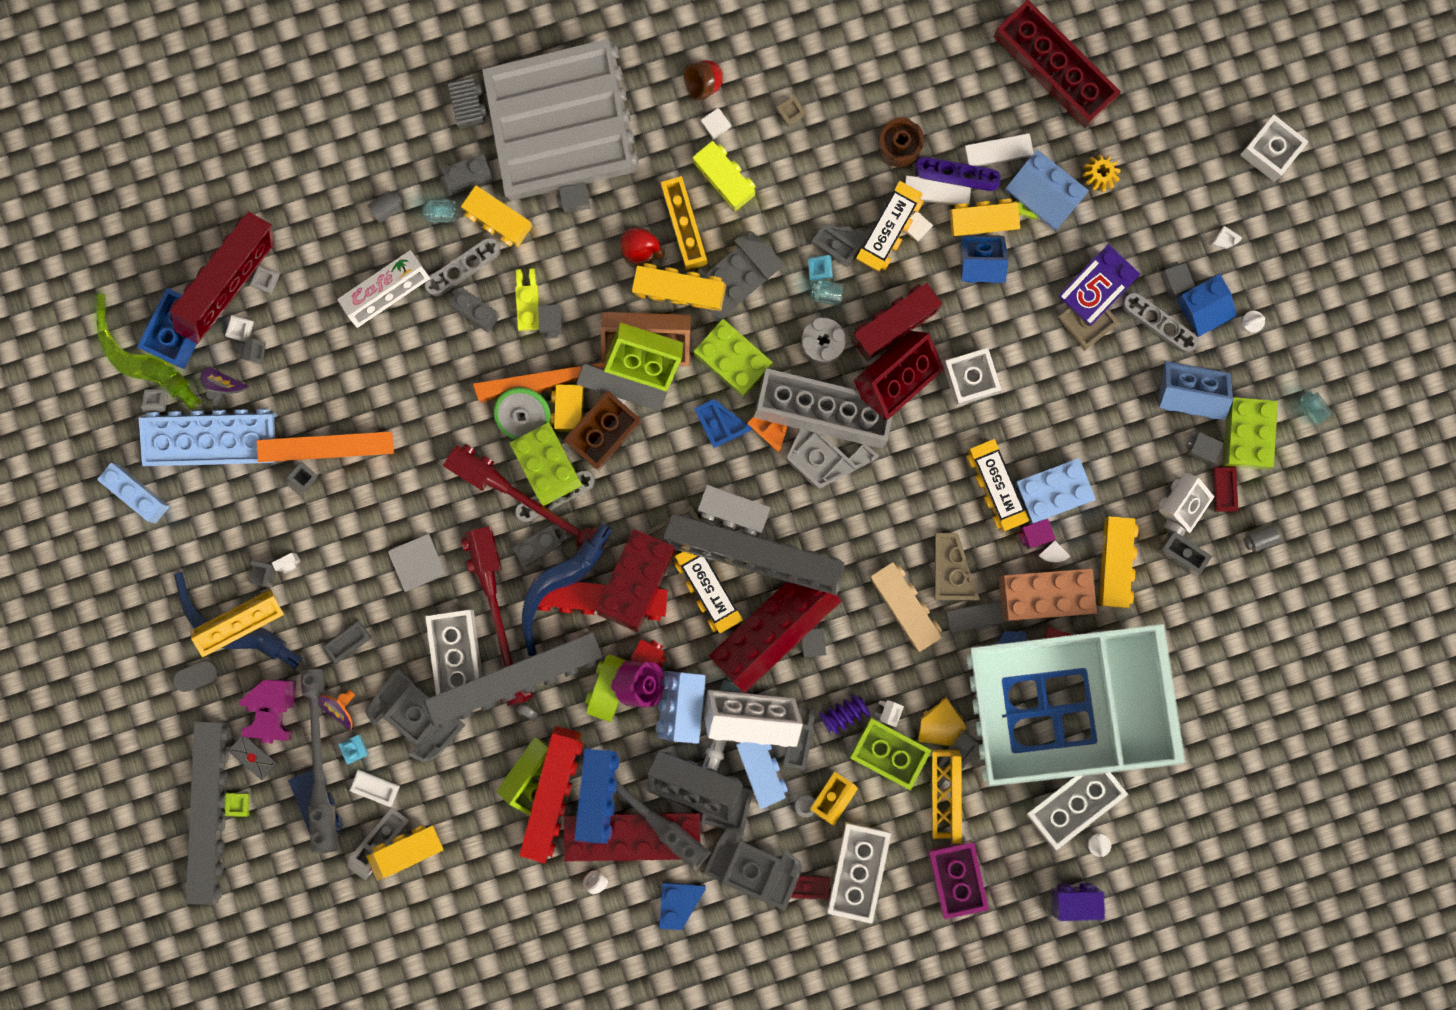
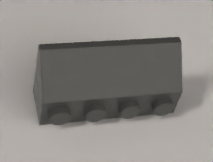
[648,751,743,824]

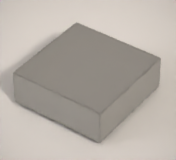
[250,265,280,294]
[141,389,168,412]

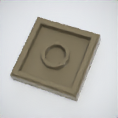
[1057,307,1120,351]

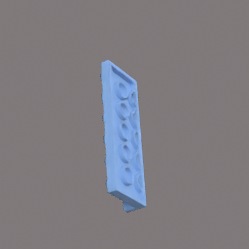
[139,408,277,466]

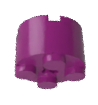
[611,661,665,707]

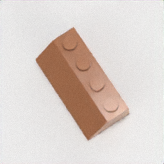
[601,312,691,366]

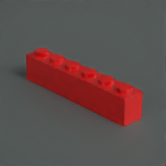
[534,578,668,621]
[519,726,584,864]

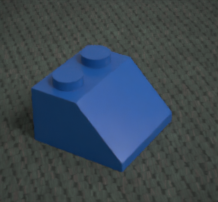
[960,235,1008,283]
[1176,274,1237,338]

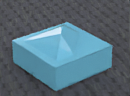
[808,255,833,281]

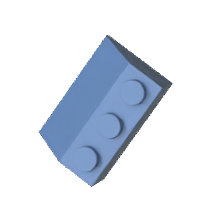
[1005,149,1089,231]
[1159,361,1233,420]

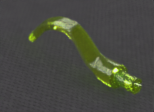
[96,294,201,410]

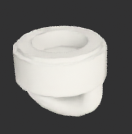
[1241,311,1265,334]
[1088,834,1111,857]
[583,870,608,894]

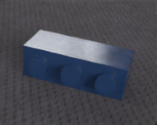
[288,770,344,834]

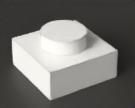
[272,553,300,573]

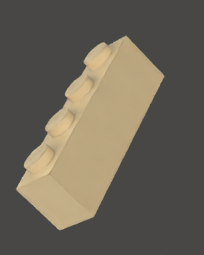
[869,562,942,652]

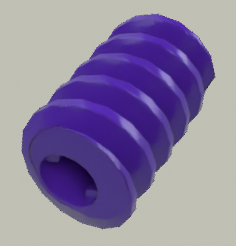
[819,694,870,735]

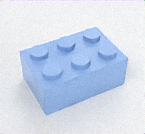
[1014,458,1096,525]
[656,671,706,743]

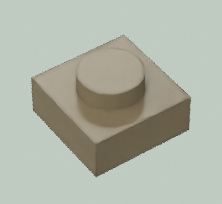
[776,95,807,127]

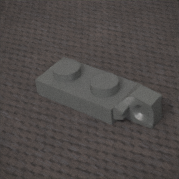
[930,730,981,788]

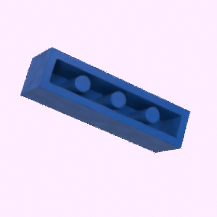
[574,748,619,844]

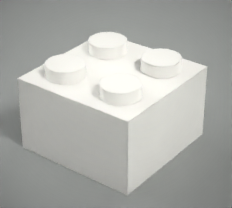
[1240,115,1309,182]
[943,348,1001,406]

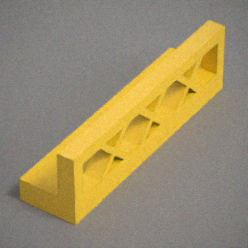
[190,589,284,657]
[932,750,962,844]

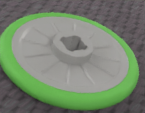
[494,387,551,440]

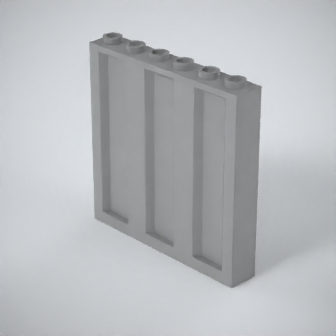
[482,39,639,201]

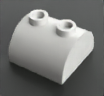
[1159,473,1214,533]

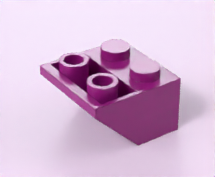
[239,680,296,713]

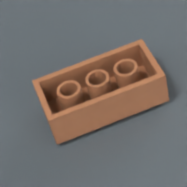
[998,569,1097,622]

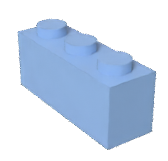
[97,462,170,523]

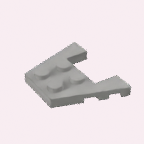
[786,429,879,490]

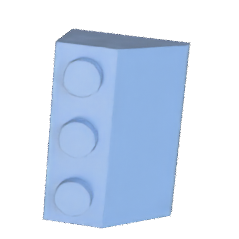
[736,742,788,809]

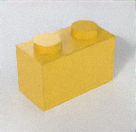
[551,385,584,432]
[810,772,858,826]

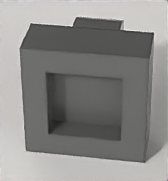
[237,338,266,364]

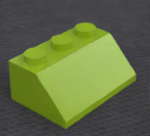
[496,737,549,816]

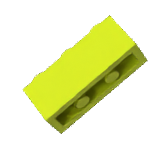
[692,141,756,212]

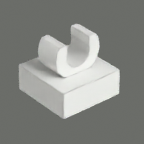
[874,700,904,727]

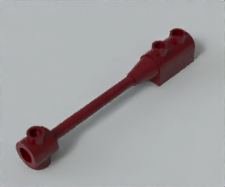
[443,444,607,551]
[461,526,533,706]

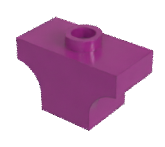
[242,711,292,744]

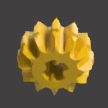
[1082,154,1121,192]

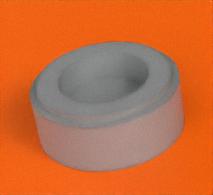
[1163,519,1186,536]
[515,704,538,722]
[794,794,816,817]

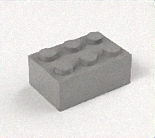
[698,485,771,537]

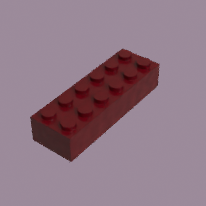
[993,0,1121,129]
[170,211,274,344]
[709,581,842,693]
[564,812,701,862]

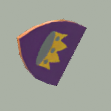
[318,690,355,731]

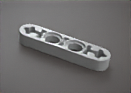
[425,238,501,296]
[1122,293,1198,353]
[516,471,595,522]

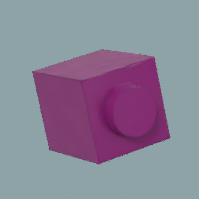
[1019,519,1056,550]

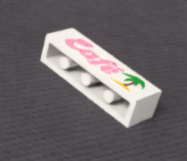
[337,250,430,328]

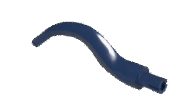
[522,522,613,656]
[174,572,302,669]

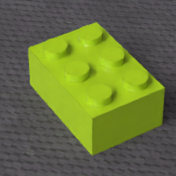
[693,319,773,399]
[604,322,683,392]
[1223,397,1278,470]
[510,422,583,506]
[849,717,931,791]

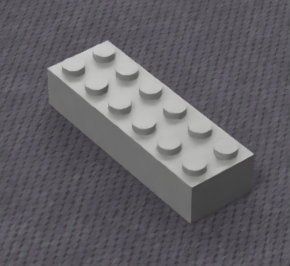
[753,368,893,449]

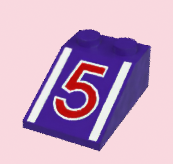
[1058,244,1140,326]

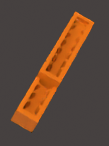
[473,362,605,403]
[256,431,394,462]

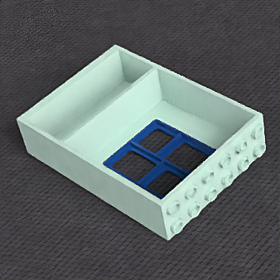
[967,624,1185,787]

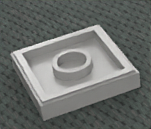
[388,534,447,592]

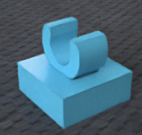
[338,735,369,765]

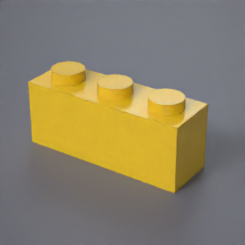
[461,186,532,247]
[949,198,1020,236]
[366,825,443,881]

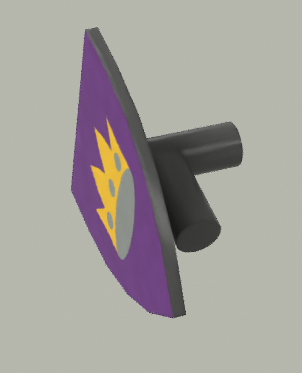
[200,367,249,406]

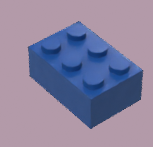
[137,287,197,370]

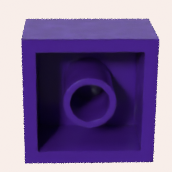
[1051,883,1105,921]

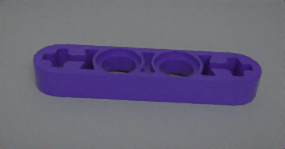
[915,157,1001,191]

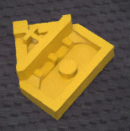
[918,697,966,746]

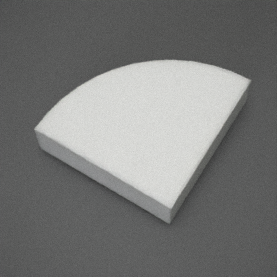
[1211,226,1242,249]
[1038,541,1070,563]

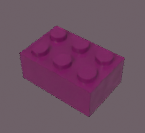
[927,840,989,919]

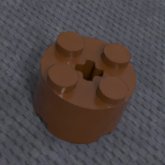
[878,117,924,167]

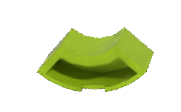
[585,654,626,723]

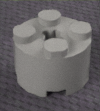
[801,318,846,366]

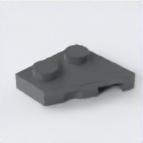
[811,223,871,267]

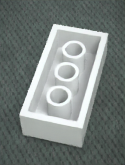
[425,610,483,695]
[703,690,803,747]
[1026,773,1128,851]
[827,822,891,923]

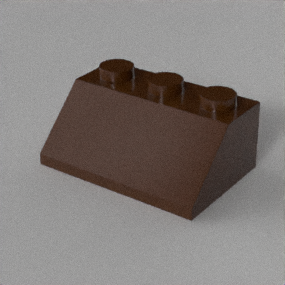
[564,391,642,472]

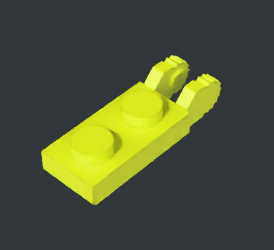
[515,268,539,331]

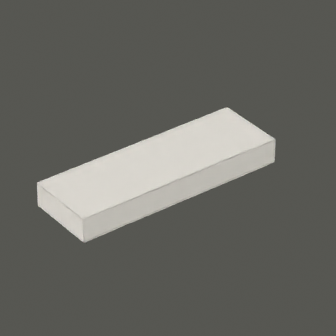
[964,133,1034,167]
[905,176,971,206]

